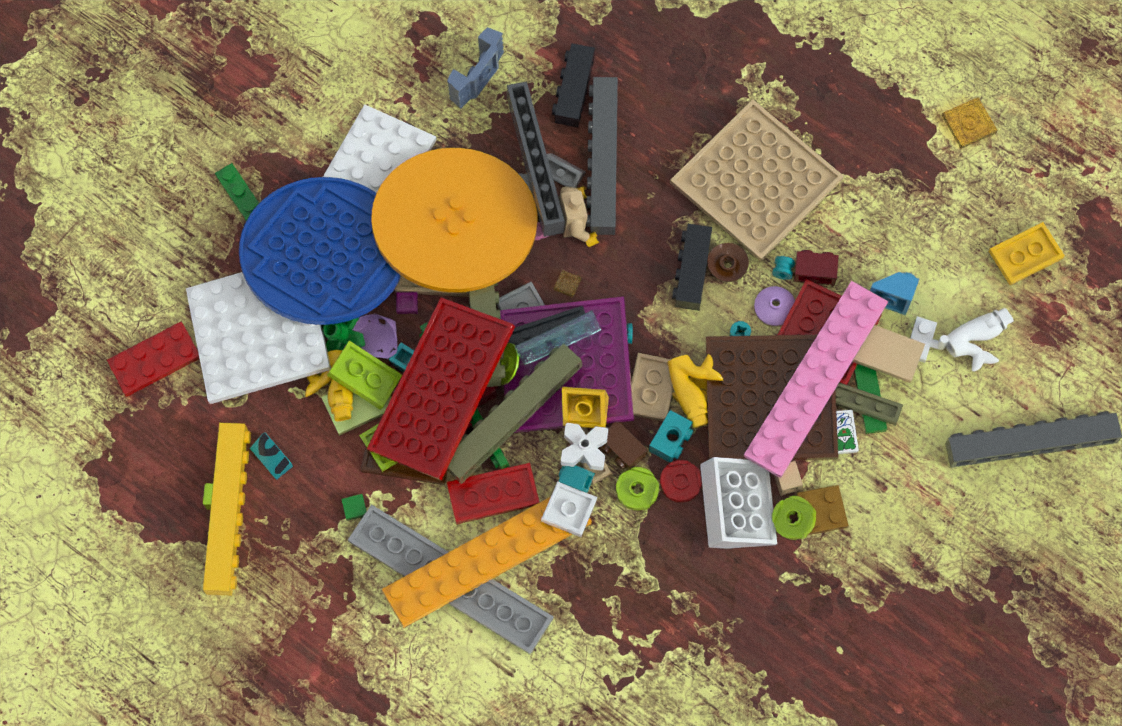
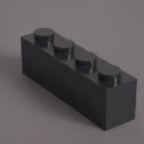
[552,43,595,128]
[672,223,712,311]

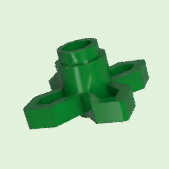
[322,317,365,352]

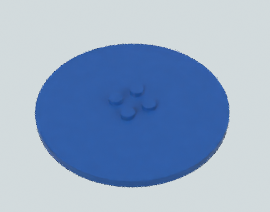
[239,177,401,325]

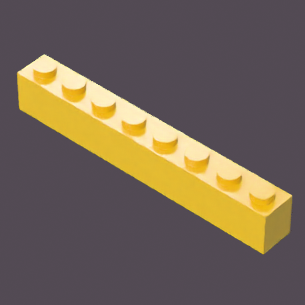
[203,423,251,596]

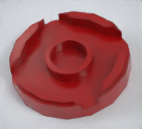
[660,460,702,503]

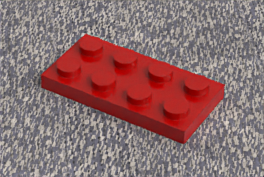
[107,321,200,397]
[447,463,540,525]

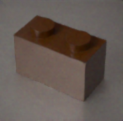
[600,422,647,470]

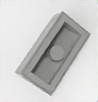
[547,153,586,188]

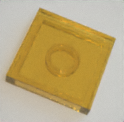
[942,97,998,149]

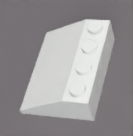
[700,457,777,548]

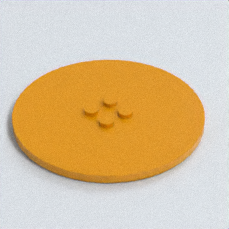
[372,148,537,292]

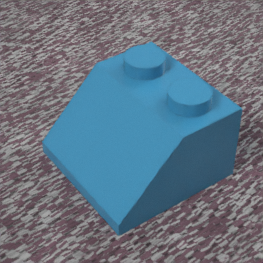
[870,272,919,316]

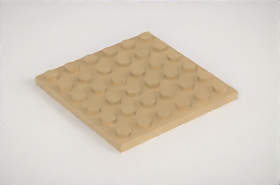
[670,100,844,262]

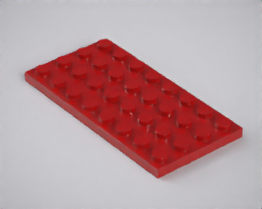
[367,298,515,481]

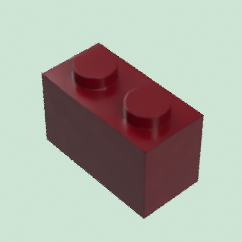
[793,250,839,286]

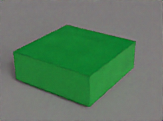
[341,494,367,521]

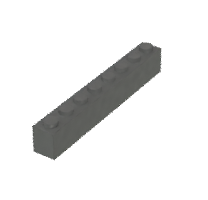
[587,77,618,235]
[507,81,565,237]
[945,411,1122,468]

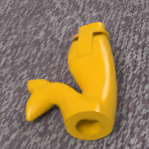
[305,350,353,422]
[667,354,723,428]

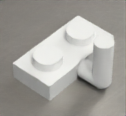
[910,317,949,363]

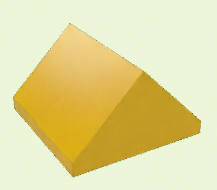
[562,387,609,428]

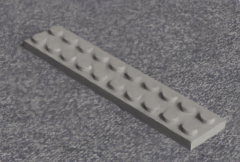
[348,504,554,655]

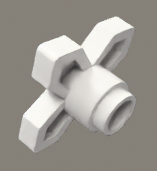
[561,423,608,470]

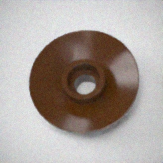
[707,243,749,282]

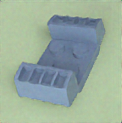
[447,27,504,109]

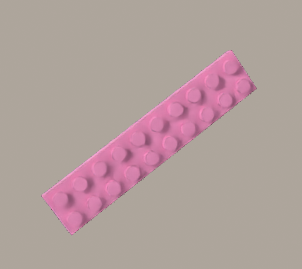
[744,281,888,478]

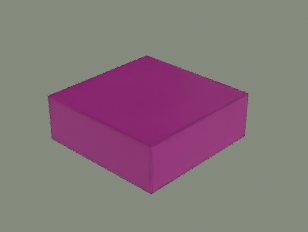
[396,292,418,314]

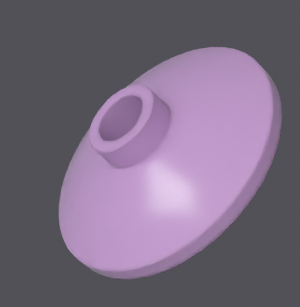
[754,286,795,326]

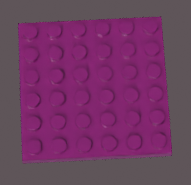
[500,297,634,433]

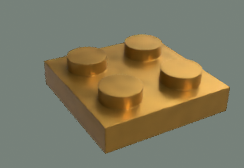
[796,485,849,535]

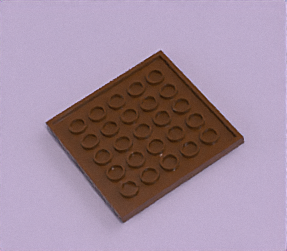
[706,335,838,460]

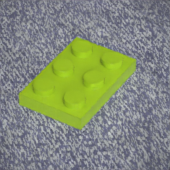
[327,341,402,410]

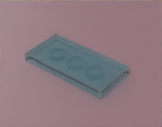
[515,310,601,365]

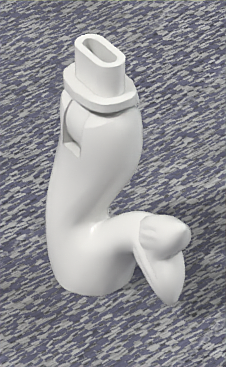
[946,308,1013,371]

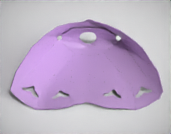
[344,313,397,359]

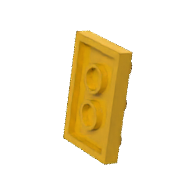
[988,222,1065,285]

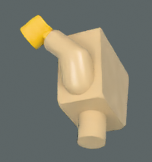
[558,186,599,247]

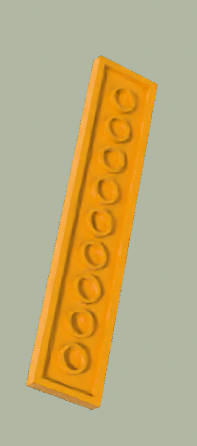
[382,497,592,628]

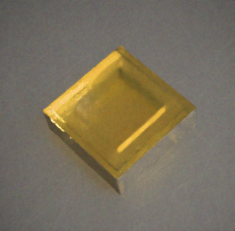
[554,270,581,298]

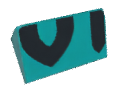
[250,432,293,480]

